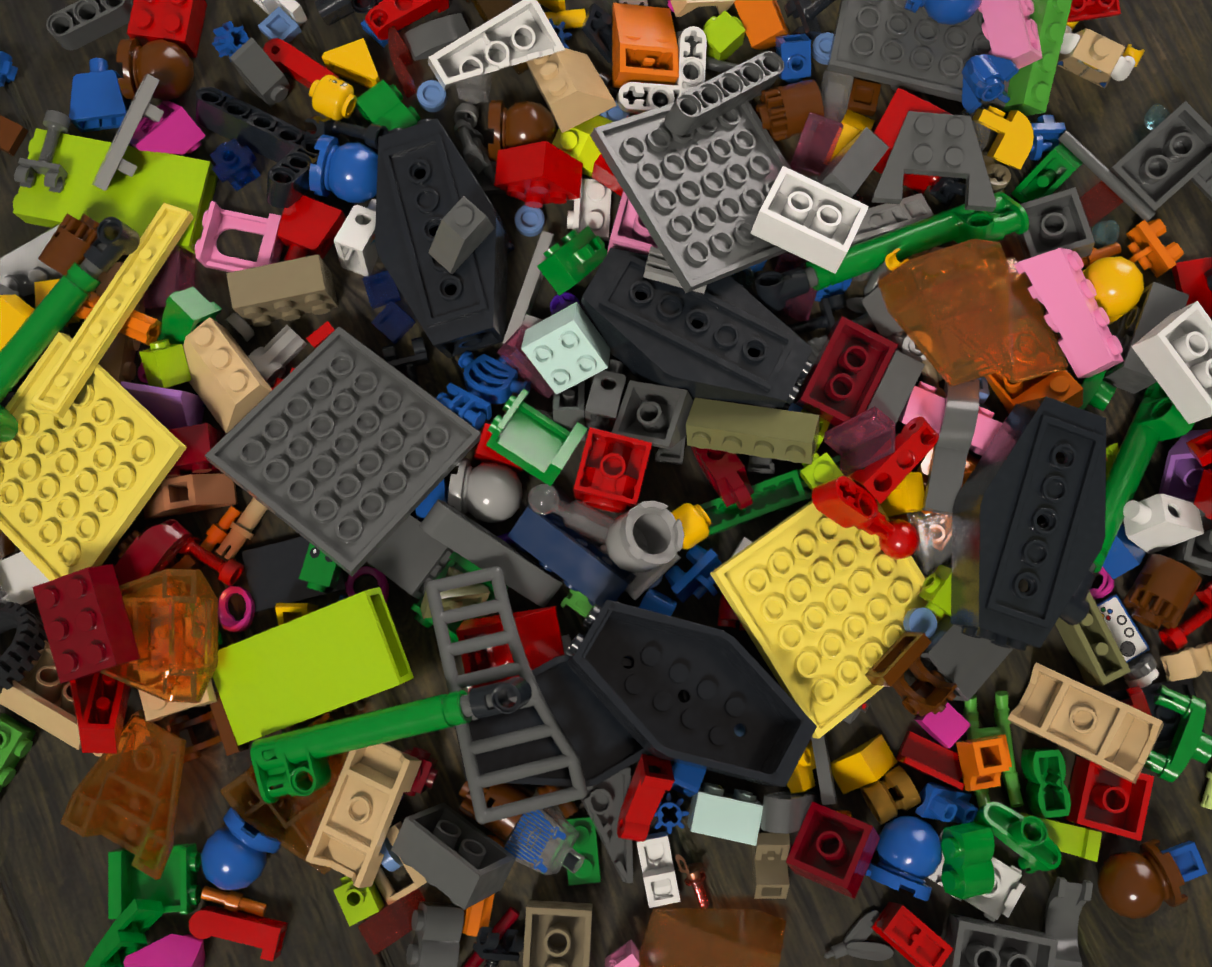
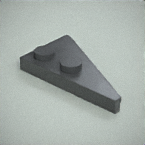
[581,767,633,883]

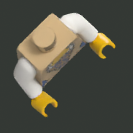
[1057,21,1145,88]

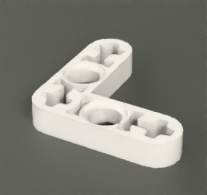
[616,26,707,114]

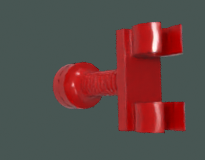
[178,533,244,586]
[1159,580,1212,652]

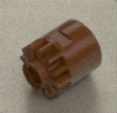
[755,79,824,142]
[38,213,100,275]
[1123,554,1202,630]
[458,781,535,841]

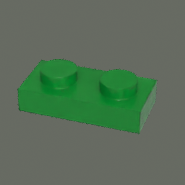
[563,816,601,885]

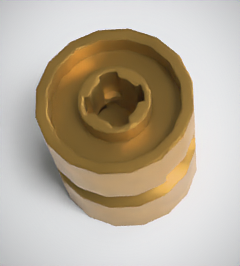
[860,766,921,825]

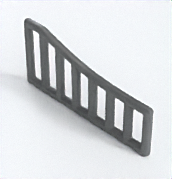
[425,566,587,824]

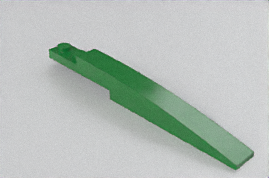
[700,432,926,536]

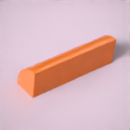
[734,0,790,50]

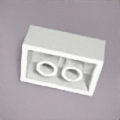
[750,166,869,274]
[1131,301,1212,424]

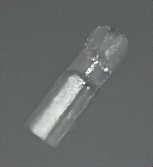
[528,484,615,545]

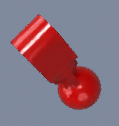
[812,476,920,559]

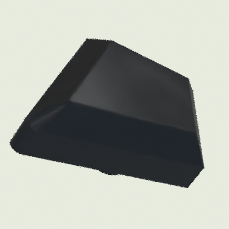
[581,3,612,63]
[929,177,966,207]

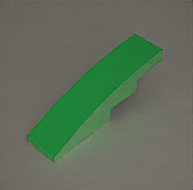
[84,898,165,967]

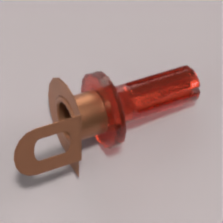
[675,854,710,909]

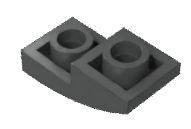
[403,13,470,61]

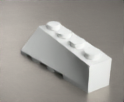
[428,0,565,91]

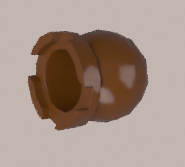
[116,38,194,101]
[488,100,558,161]
[1097,839,1188,919]

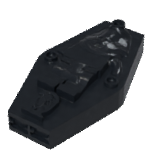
[455,655,690,787]

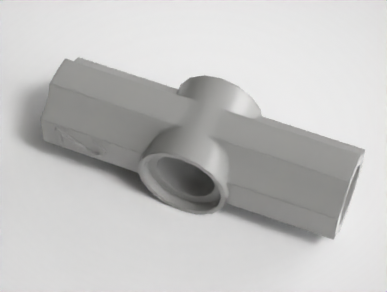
[248,325,307,386]

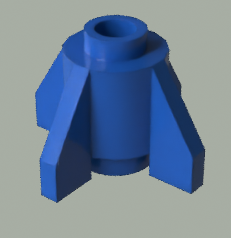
[962,54,1019,115]

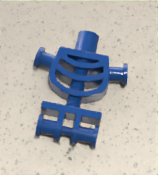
[436,350,531,430]

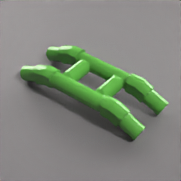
[963,691,1024,808]

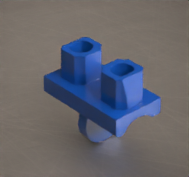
[1029,115,1066,161]
[665,544,722,603]
[915,782,978,824]

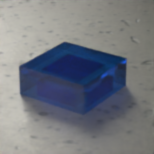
[362,271,401,309]
[371,301,415,344]

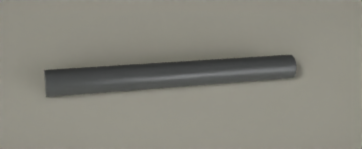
[1058,130,1156,222]

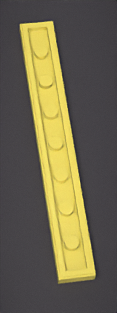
[30,202,194,419]

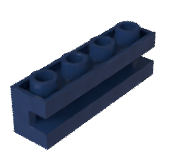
[508,500,637,607]

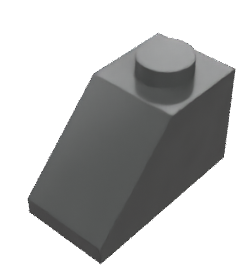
[229,37,291,108]
[428,196,495,274]
[553,380,585,441]

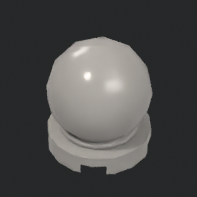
[448,458,523,523]
[605,501,684,573]

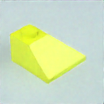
[552,115,613,179]

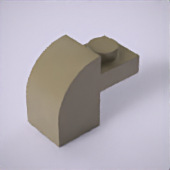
[752,831,790,899]

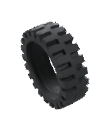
[0,602,46,693]

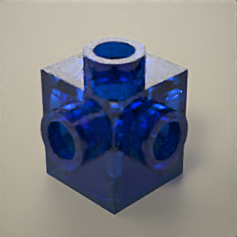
[210,138,261,192]

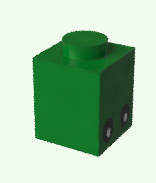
[299,543,342,593]

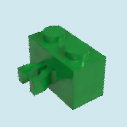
[537,226,607,296]
[157,287,222,346]

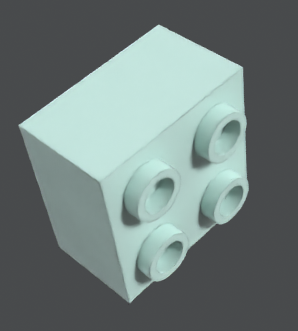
[521,302,610,395]
[687,782,763,846]

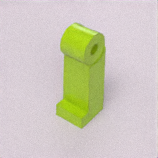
[1020,813,1102,862]

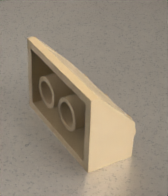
[527,48,617,133]
[183,317,272,433]
[0,640,81,750]

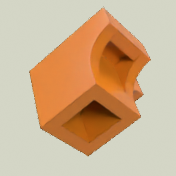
[956,734,1012,791]

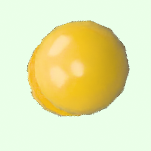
[1082,256,1144,325]

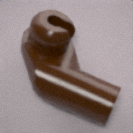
[537,785,579,818]

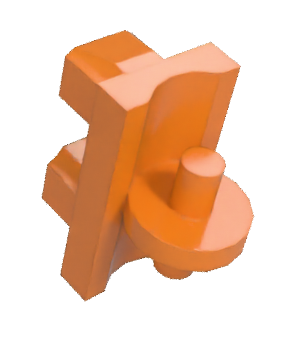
[1126,218,1184,278]

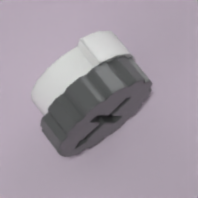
[1123,653,1159,688]

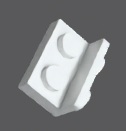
[567,178,612,241]

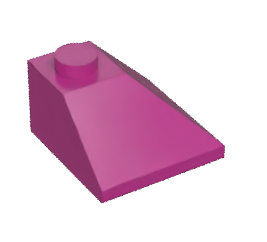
[129,101,206,155]
[123,934,205,967]

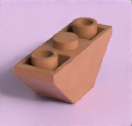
[143,474,238,520]

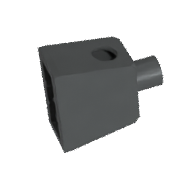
[585,360,627,433]

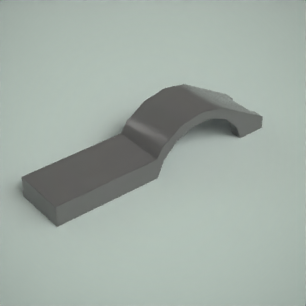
[922,373,980,516]
[1043,877,1093,967]

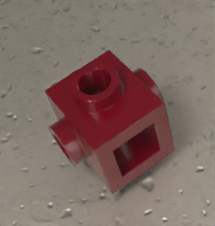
[403,747,439,796]

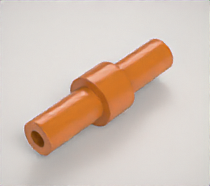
[1081,242,1121,268]
[194,505,242,560]
[201,886,267,917]

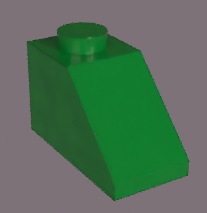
[1011,143,1083,204]

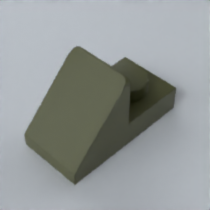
[420,567,490,619]

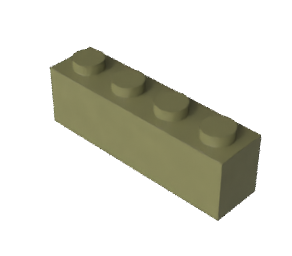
[686,398,819,464]
[1055,591,1131,686]

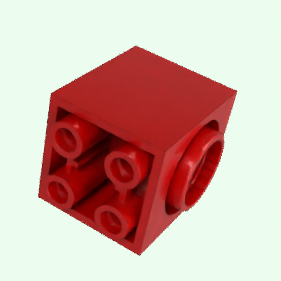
[873,87,953,195]
[573,427,652,513]

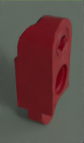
[691,446,754,510]
[114,519,191,594]

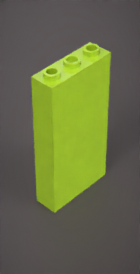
[13,128,219,256]
[205,587,414,746]

